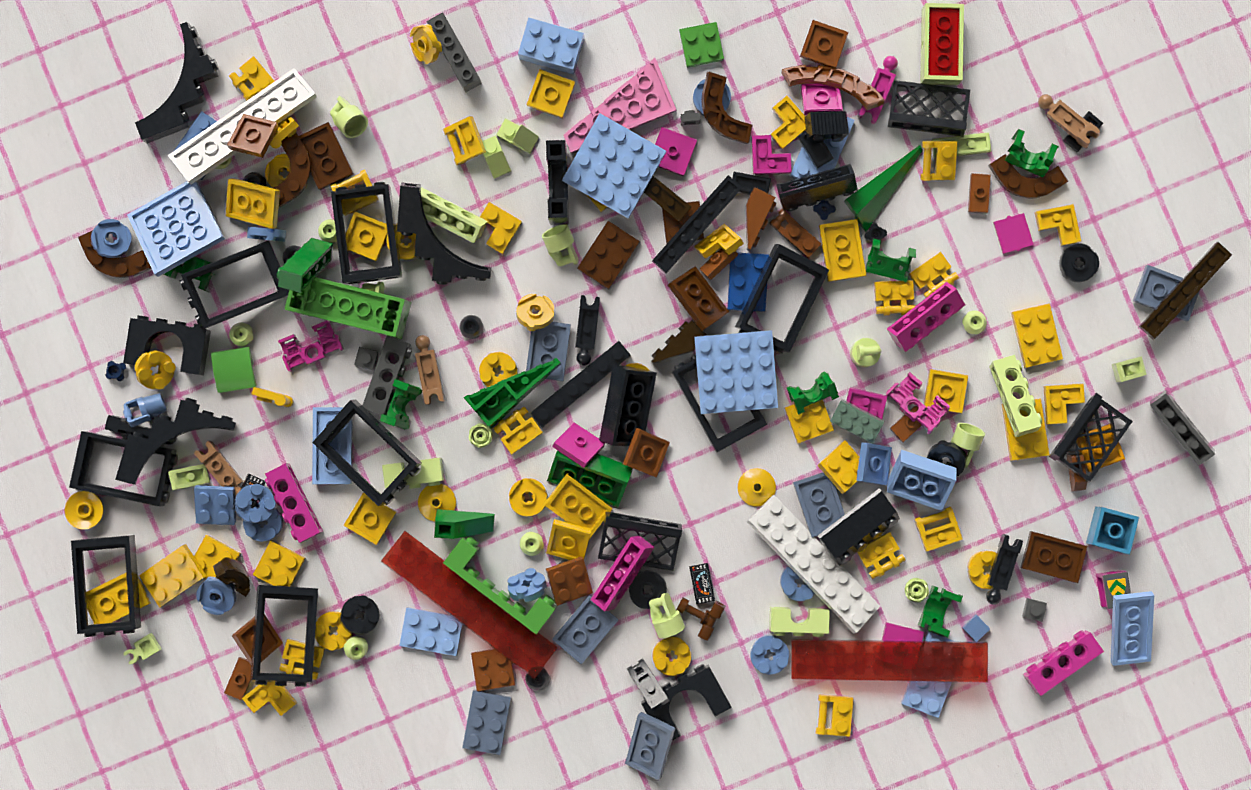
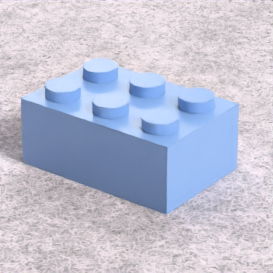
[518,17,584,75]
[887,450,956,511]

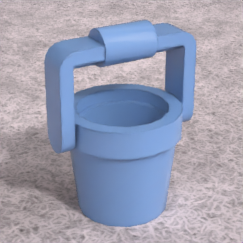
[123,393,167,427]

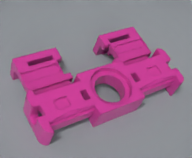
[278,320,344,372]
[886,372,950,434]

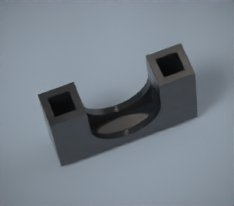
[546,140,569,225]
[123,315,211,376]
[641,664,732,741]

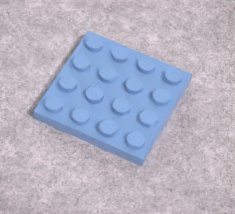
[562,113,667,219]
[127,181,225,277]
[694,330,778,414]

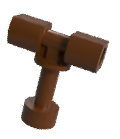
[676,597,726,641]

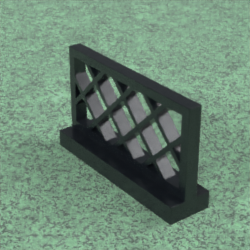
[887,80,970,137]
[1049,392,1133,483]
[598,511,682,571]

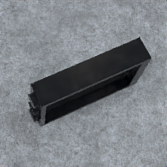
[331,182,403,285]
[179,240,289,329]
[735,244,829,354]
[672,355,768,453]
[312,399,422,506]
[69,431,178,507]
[71,535,141,637]
[250,585,318,687]

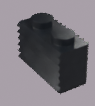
[805,111,849,142]

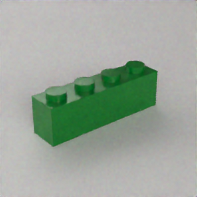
[277,238,333,293]

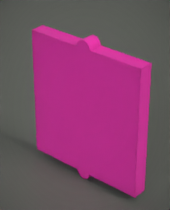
[993,213,1034,254]

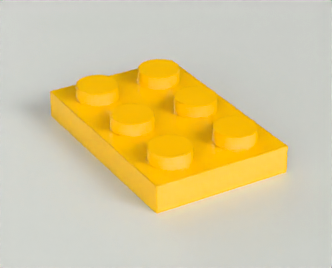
[225,178,280,229]
[819,219,866,282]
[1011,303,1063,368]
[1001,398,1050,461]
[544,474,613,539]
[139,544,206,608]
[86,573,151,624]

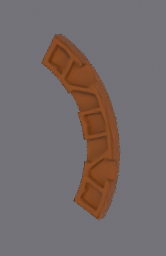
[781,65,885,110]

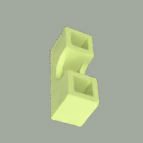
[382,458,444,489]
[769,607,830,637]

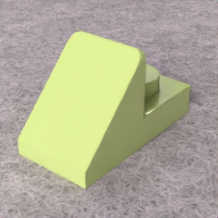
[496,118,539,154]
[482,135,511,179]
[1112,356,1147,382]
[168,464,210,490]

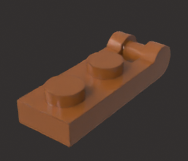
[769,209,822,259]

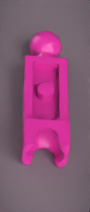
[857,56,898,124]

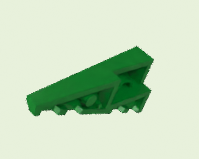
[844,145,923,232]
[463,358,561,429]

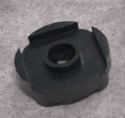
[1059,243,1099,282]
[927,440,966,477]
[629,570,667,609]
[340,595,380,635]

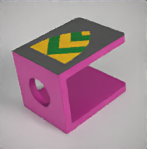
[1096,570,1131,609]

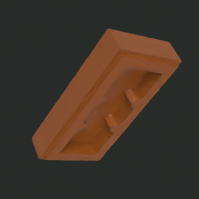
[968,173,991,213]
[699,248,739,280]
[889,405,926,442]
[224,657,251,701]

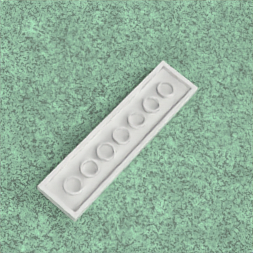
[168,69,317,185]
[747,495,880,634]

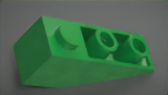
[434,509,495,539]

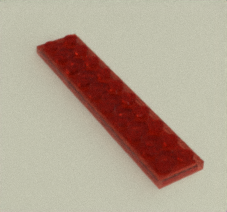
[381,531,558,679]
[791,639,988,682]

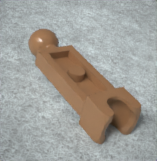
[1038,94,1100,149]
[415,335,445,405]
[194,441,244,499]

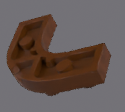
[701,72,753,144]
[273,132,311,209]
[988,154,1069,199]
[78,230,152,278]

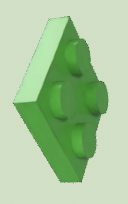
[679,22,724,68]

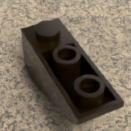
[651,320,708,364]

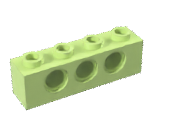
[421,187,488,243]
[989,355,1042,437]

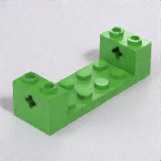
[285,277,412,339]
[443,536,557,634]

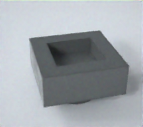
[680,110,700,125]
[354,347,379,370]
[1022,598,1047,622]

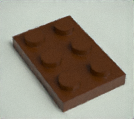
[299,122,354,190]
[577,221,640,289]
[667,266,729,331]
[1020,531,1088,583]

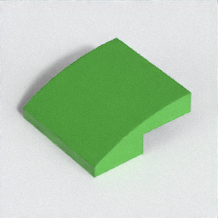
[211,347,257,393]

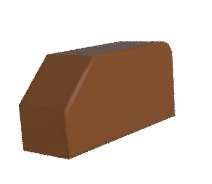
[1066,453,1087,491]

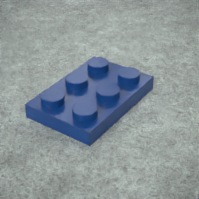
[727,253,769,312]

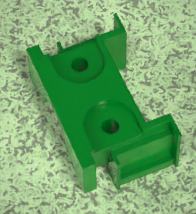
[1004,129,1059,178]
[866,238,916,282]
[163,257,218,293]
[787,371,839,415]
[380,379,422,430]
[918,585,963,638]

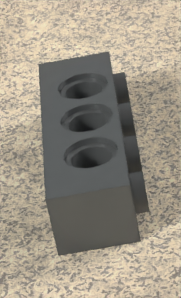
[426,12,482,93]
[362,336,412,415]
[1150,390,1215,465]

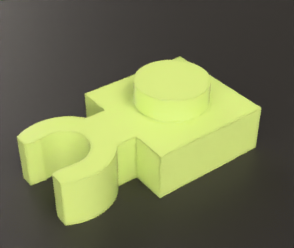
[124,633,162,664]

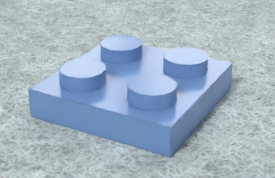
[856,442,892,485]
[194,485,236,525]

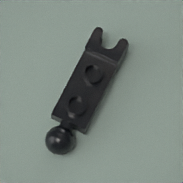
[575,295,600,366]
[105,415,177,445]
[986,534,1023,605]

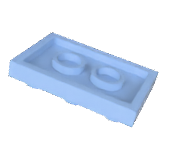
[399,607,464,656]

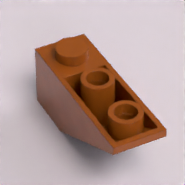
[745,188,777,250]

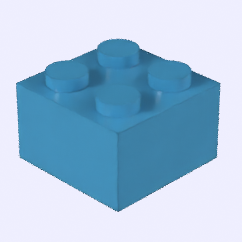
[1086,506,1139,555]

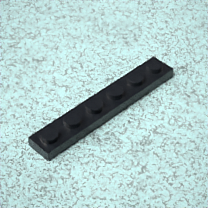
[652,175,743,274]
[530,341,631,428]

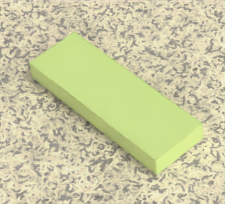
[931,133,991,159]

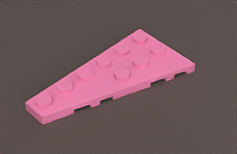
[563,58,676,154]

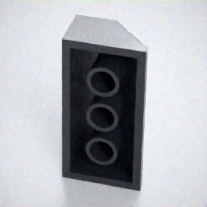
[776,164,858,211]
[599,365,657,446]
[818,488,900,566]

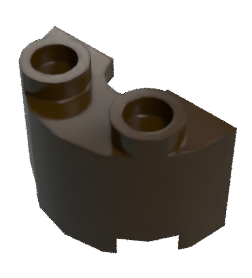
[213,557,250,597]

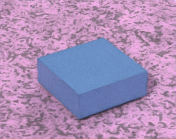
[962,614,990,642]

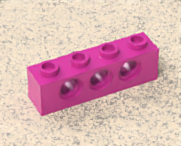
[887,282,965,352]
[265,463,323,543]
[590,536,654,611]
[1023,630,1104,696]

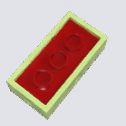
[920,3,964,85]

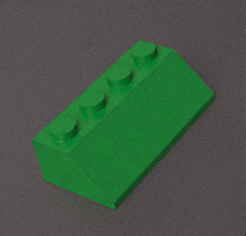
[547,450,633,508]

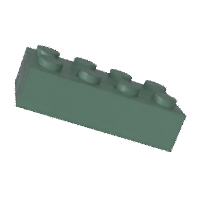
[830,399,885,444]

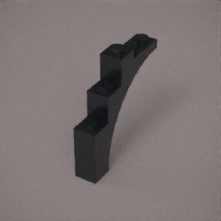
[135,22,219,144]
[397,182,492,285]
[115,398,236,485]

